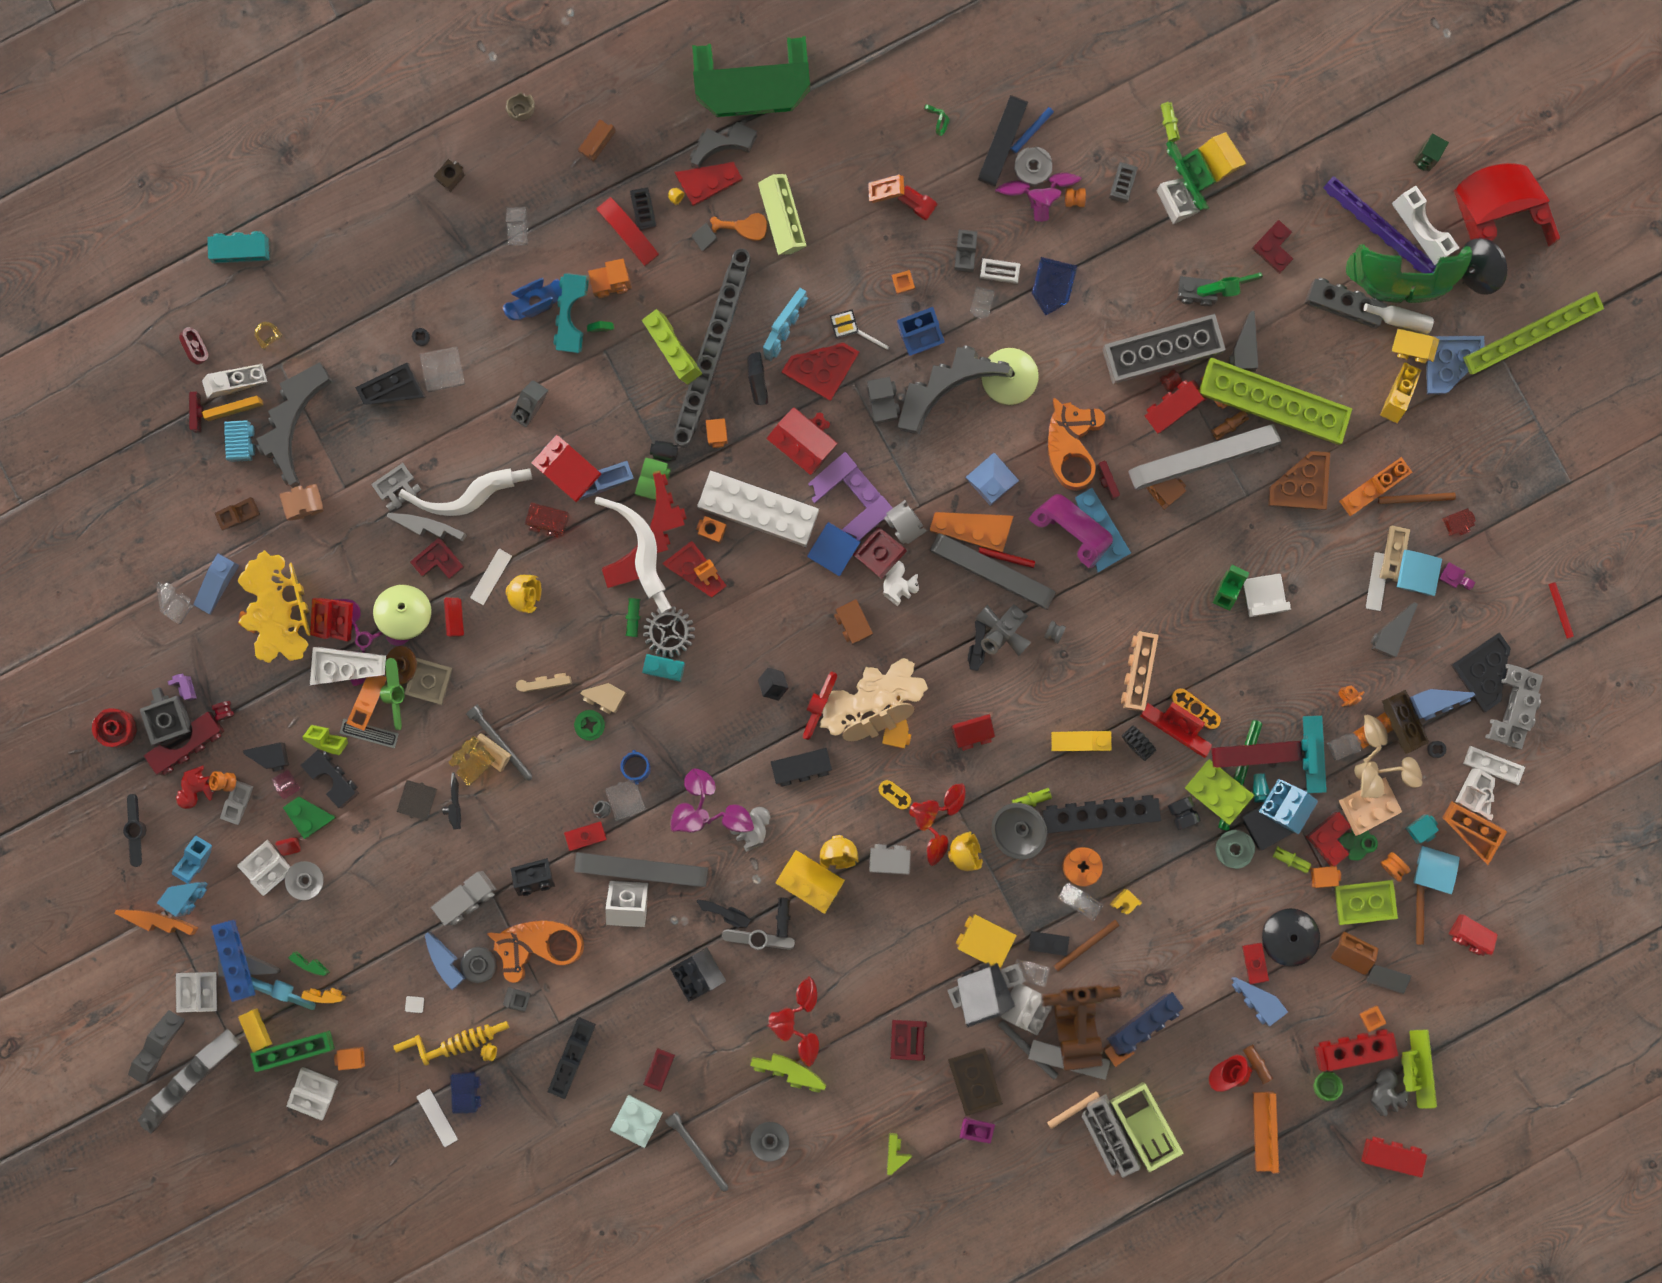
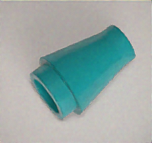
[1252,773,1270,803]

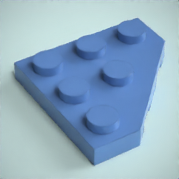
[1426,336,1485,394]

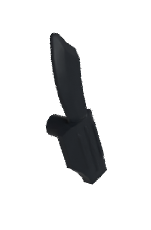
[967,620,985,671]
[442,772,461,830]
[696,899,751,927]

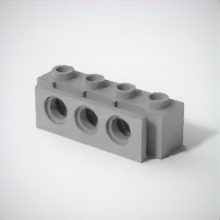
[1082,1094,1141,1178]

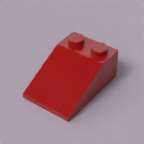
[532,435,601,502]

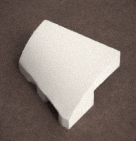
[1455,768,1495,820]

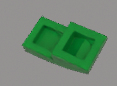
[288,952,330,976]

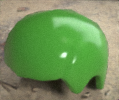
[1313,1072,1344,1101]

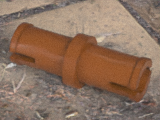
[1211,410,1249,440]
[1242,1044,1273,1084]

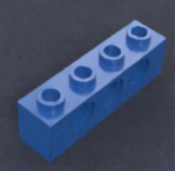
[211,920,256,1002]

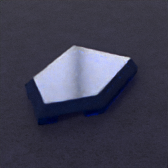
[1032,257,1077,316]

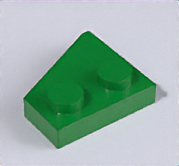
[283,797,336,839]

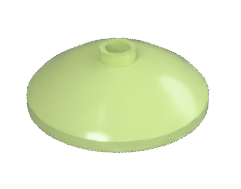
[981,348,1039,405]
[373,585,431,640]

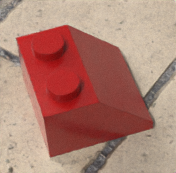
[951,714,995,751]

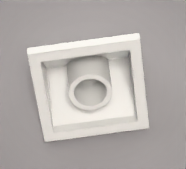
[1157,178,1200,224]

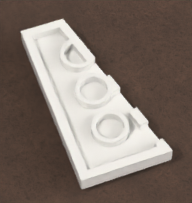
[310,647,386,685]

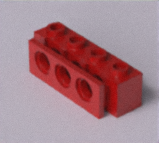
[1314,1029,1399,1071]

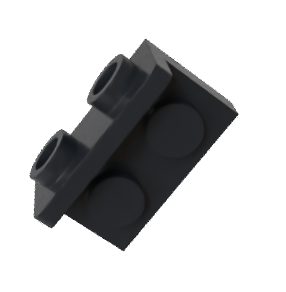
[510,858,555,896]

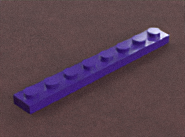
[1323,176,1437,273]

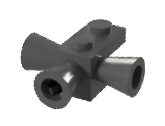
[975,604,1031,656]

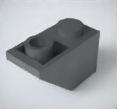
[510,380,548,428]

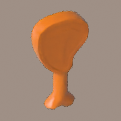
[710,213,767,241]

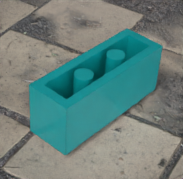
[207,231,269,263]

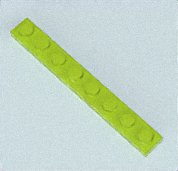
[1463,292,1604,375]

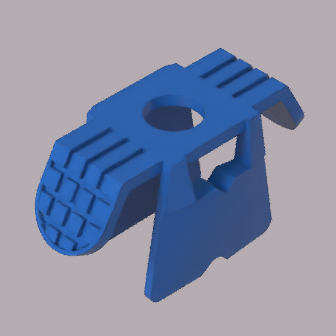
[503,278,562,321]

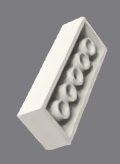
[697,470,819,547]

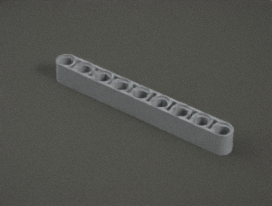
[1128,424,1282,490]

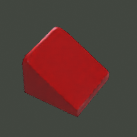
[275,837,301,856]

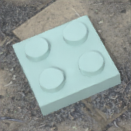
[610,1095,663,1148]

